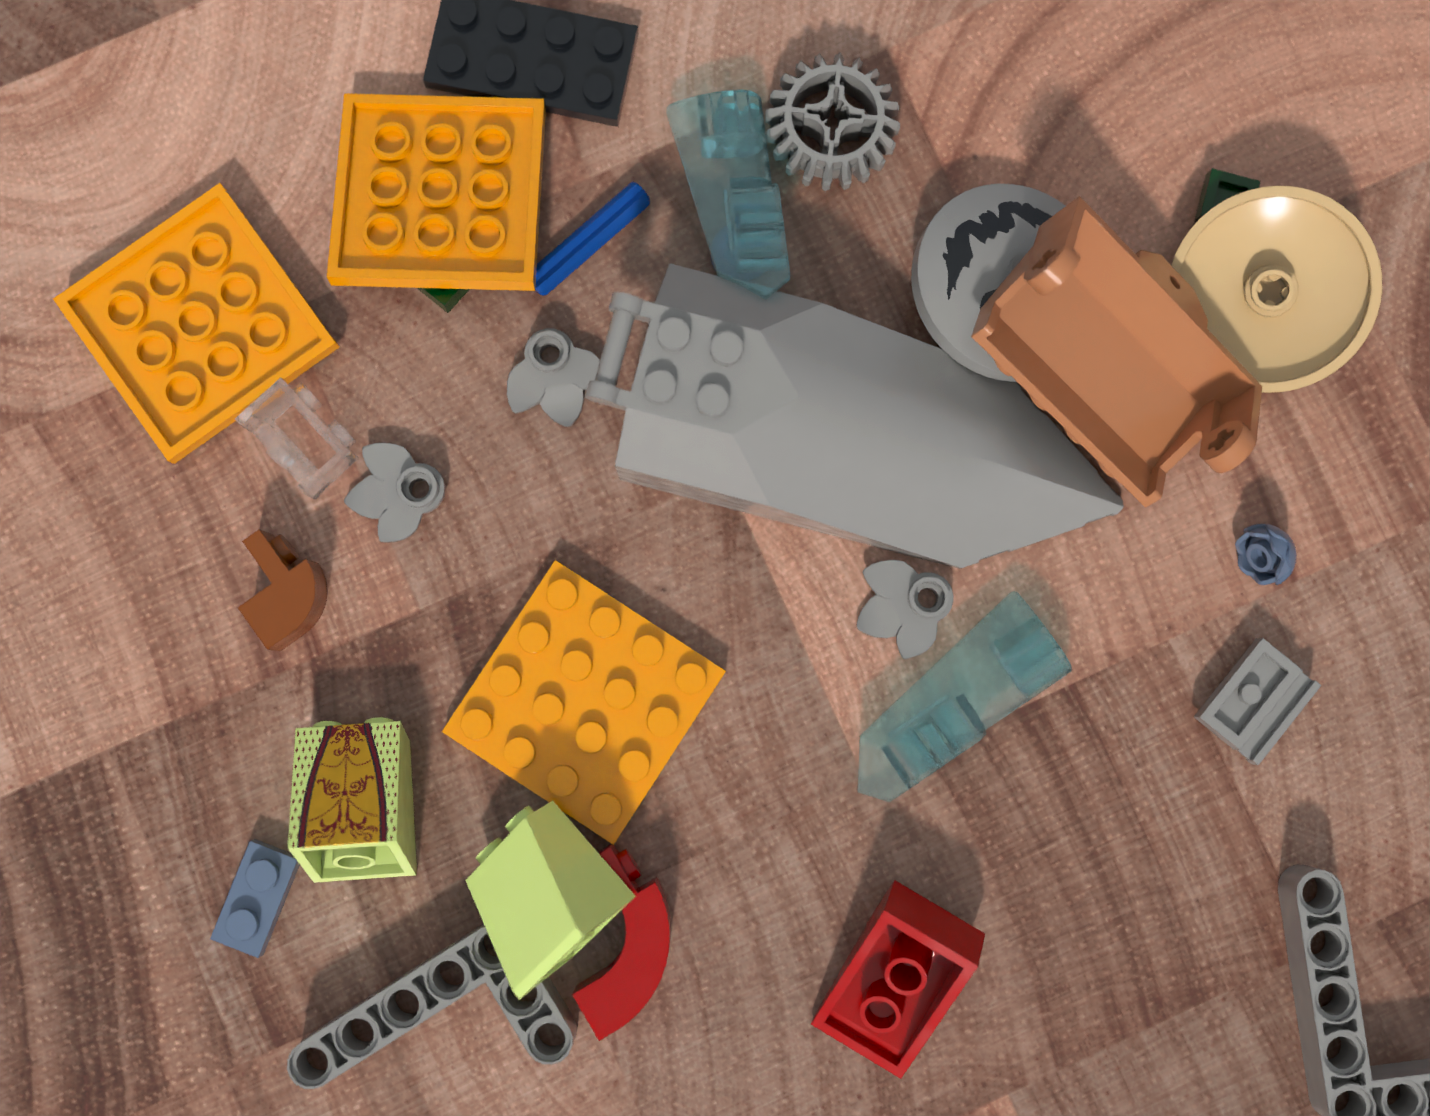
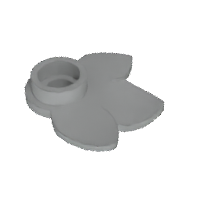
[507,328,600,427]
[344,443,446,543]
[856,560,954,659]

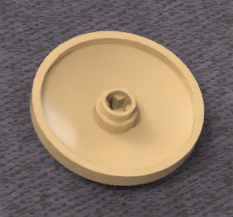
[1171,186,1382,393]

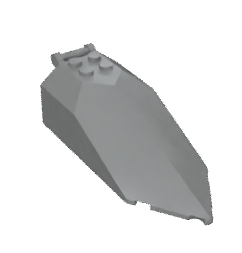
[585,263,1123,569]

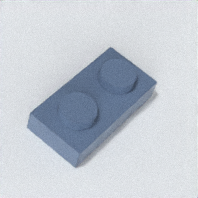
[210,839,300,958]

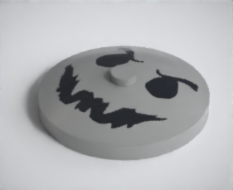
[911,184,1065,382]

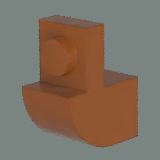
[238,529,327,651]

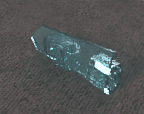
[666,89,791,299]
[857,591,1072,802]

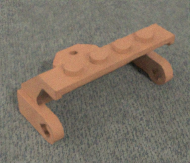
[971,196,1262,508]

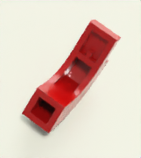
[573,844,671,1041]

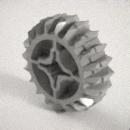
[765,53,900,191]

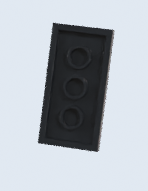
[423,0,639,127]

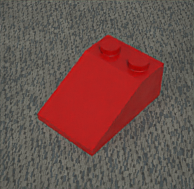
[811,880,985,1079]

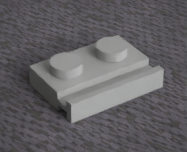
[1194,638,1322,765]

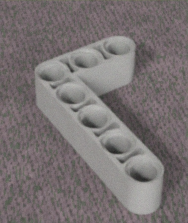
[1278,864,1430,1116]
[287,923,577,1089]

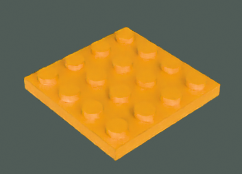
[326,93,546,291]
[53,183,340,464]
[442,560,726,845]

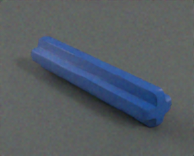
[535,182,650,296]

